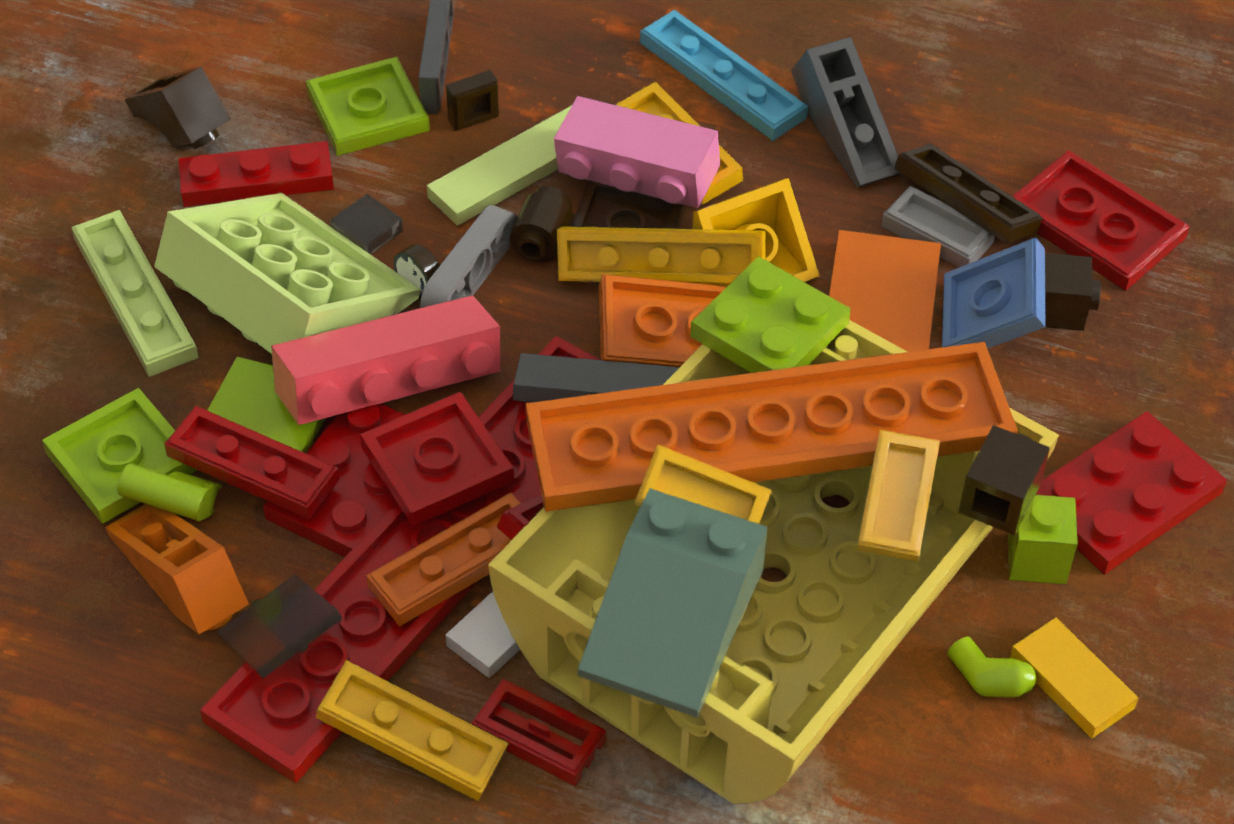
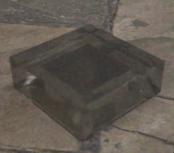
[330,194,403,254]

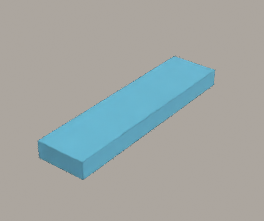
[640,10,808,141]

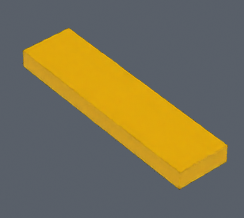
[557,227,766,285]

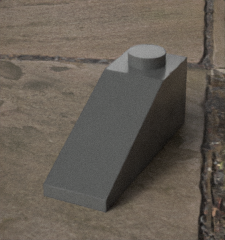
[791,37,901,188]

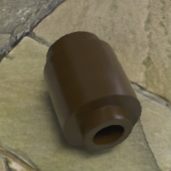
[510,186,573,262]

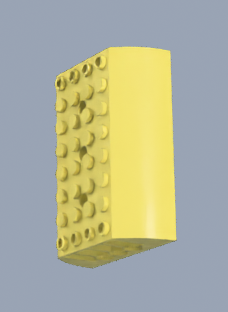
[488,320,1059,804]

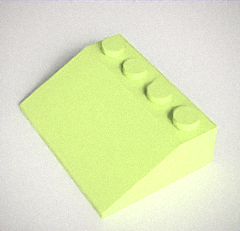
[154,193,421,354]

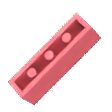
[271,295,501,425]

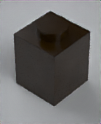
[1045,253,1101,331]
[958,425,1050,536]

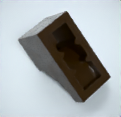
[124,67,231,149]

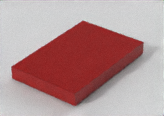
[1012,150,1190,291]

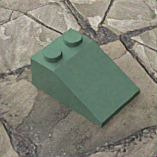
[578,488,767,718]

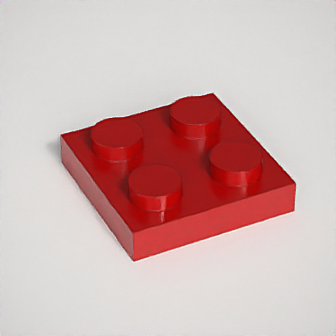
[360,392,514,527]

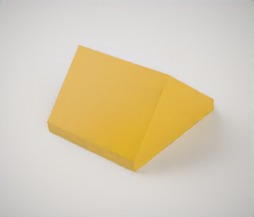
[693,178,820,286]

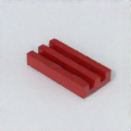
[471,679,606,787]

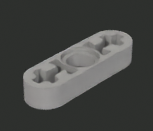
[420,205,517,308]

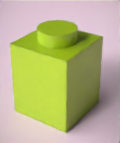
[1008,495,1078,584]

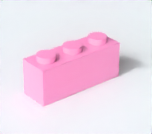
[554,96,720,208]

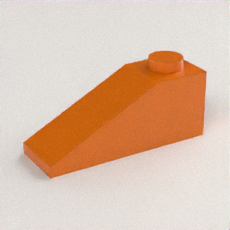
[105,504,249,635]

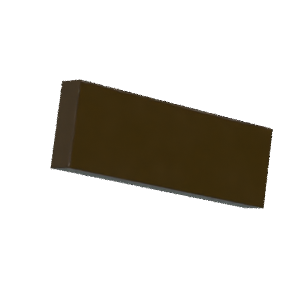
[894,144,1043,244]

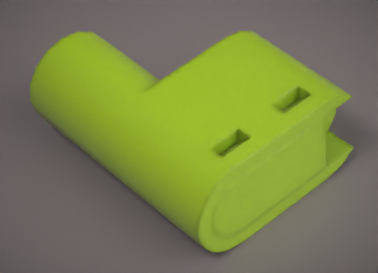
[117,463,222,521]

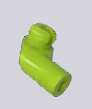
[947,637,1036,698]

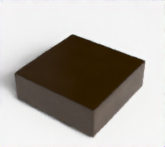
[446,70,499,131]

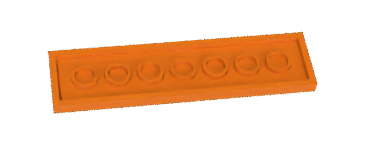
[526,342,1018,512]

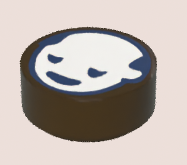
[393,244,440,299]

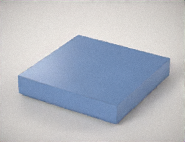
[942,237,1046,349]

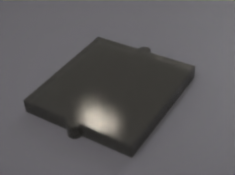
[217,574,343,679]

